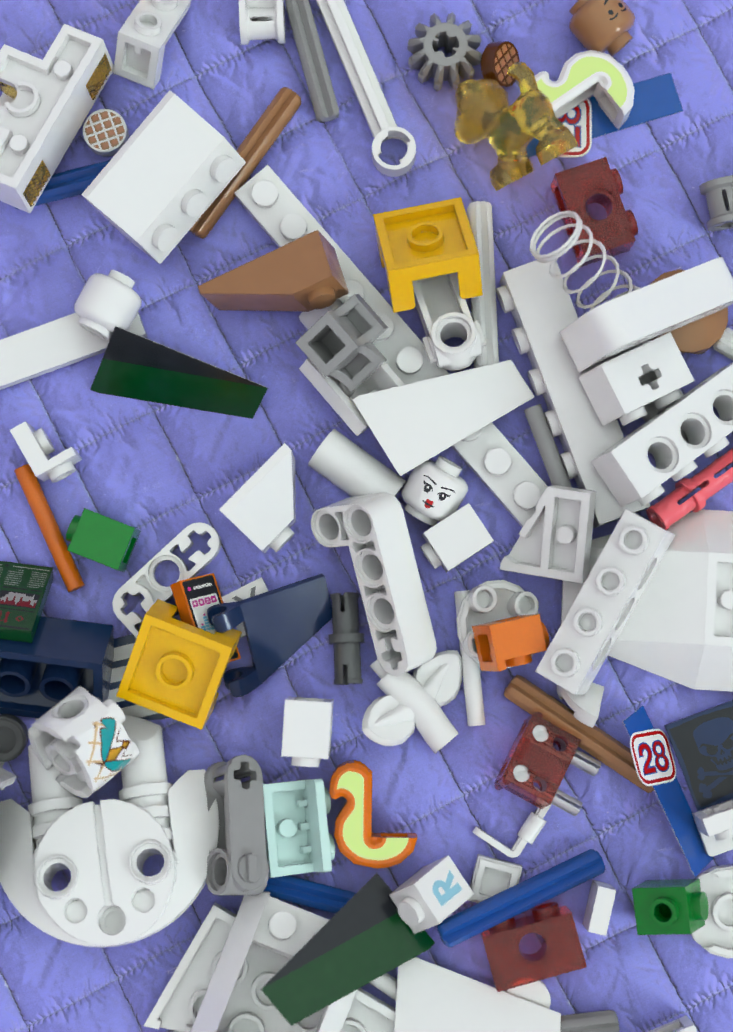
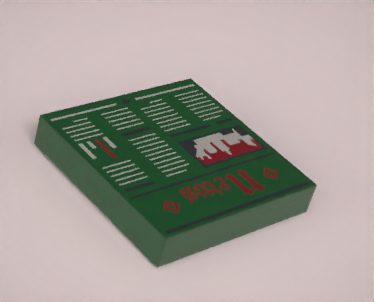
[0,561,53,643]

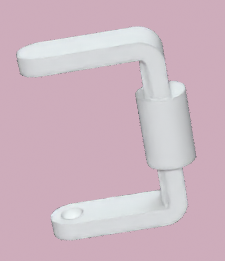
[472,785,551,858]

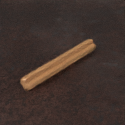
[189,87,301,239]
[504,675,654,793]

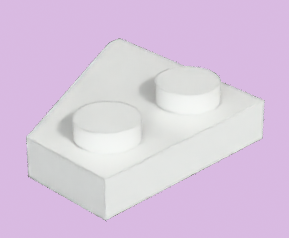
[500,485,596,584]

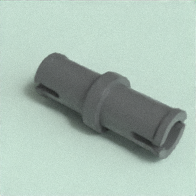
[329,592,364,685]

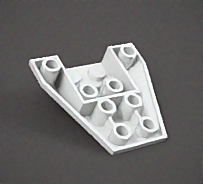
[560,509,733,692]

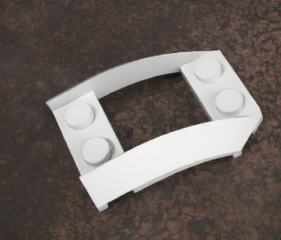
[190,892,356,1032]

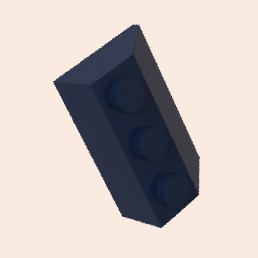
[0,616,114,718]

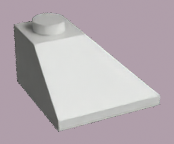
[219,443,296,554]

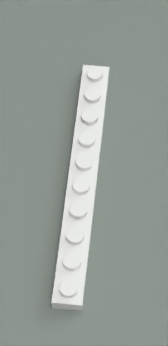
[234,165,548,527]

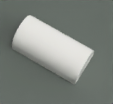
[308,429,406,497]

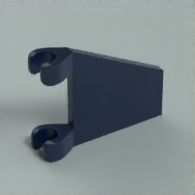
[207,574,332,697]

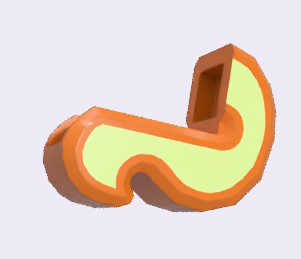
[329,760,418,868]

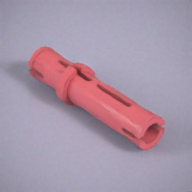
[646,448,733,530]

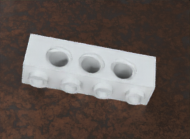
[591,362,733,507]
[535,509,675,695]

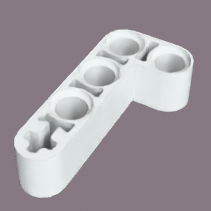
[560,257,733,374]
[311,492,437,676]

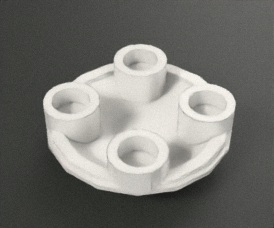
[456,580,539,668]

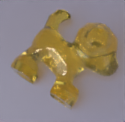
[454,62,578,191]

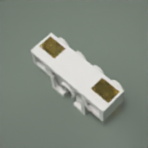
[0,24,114,213]

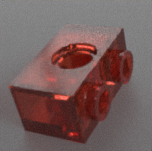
[551,157,638,267]
[480,902,587,992]

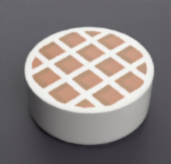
[83,109,129,157]

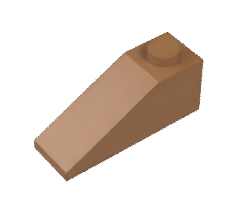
[198,230,349,312]

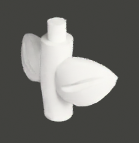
[362,650,462,754]

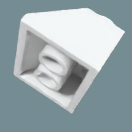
[81,90,246,264]

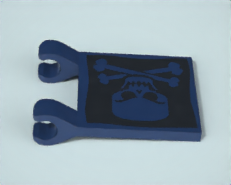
[664,700,733,811]

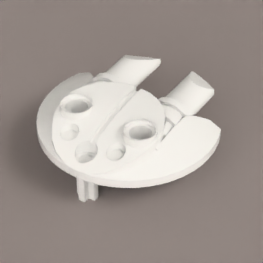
[0,715,220,948]

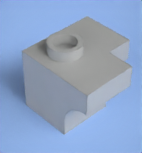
[295,294,388,391]

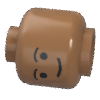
[569,0,635,56]

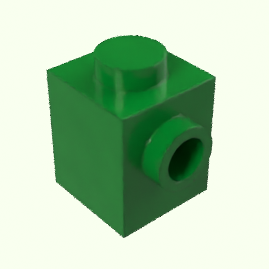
[632,879,709,935]

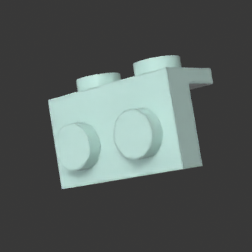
[263,778,335,878]

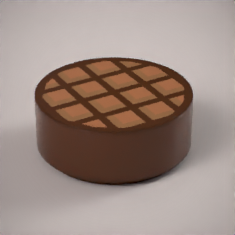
[481,41,520,87]

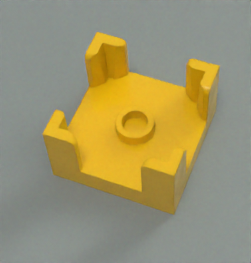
[373,197,483,313]
[116,599,242,730]

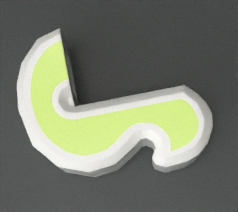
[522,50,635,129]

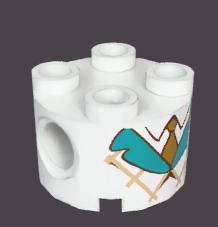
[28,686,139,798]

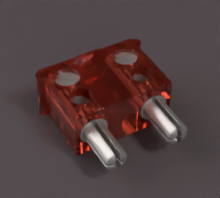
[494,712,601,816]

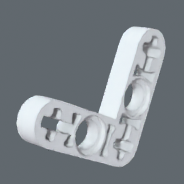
[112,522,221,638]

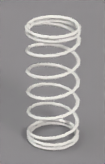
[529,210,640,310]

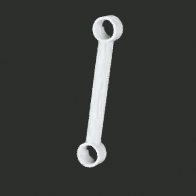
[316,0,416,177]

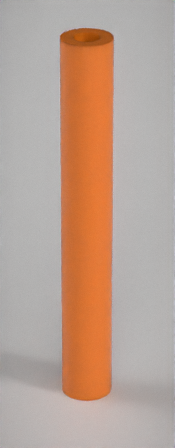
[14,464,85,593]

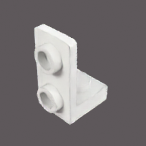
[113,0,191,89]

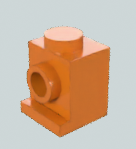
[472,614,549,671]

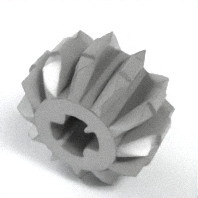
[407,12,482,91]

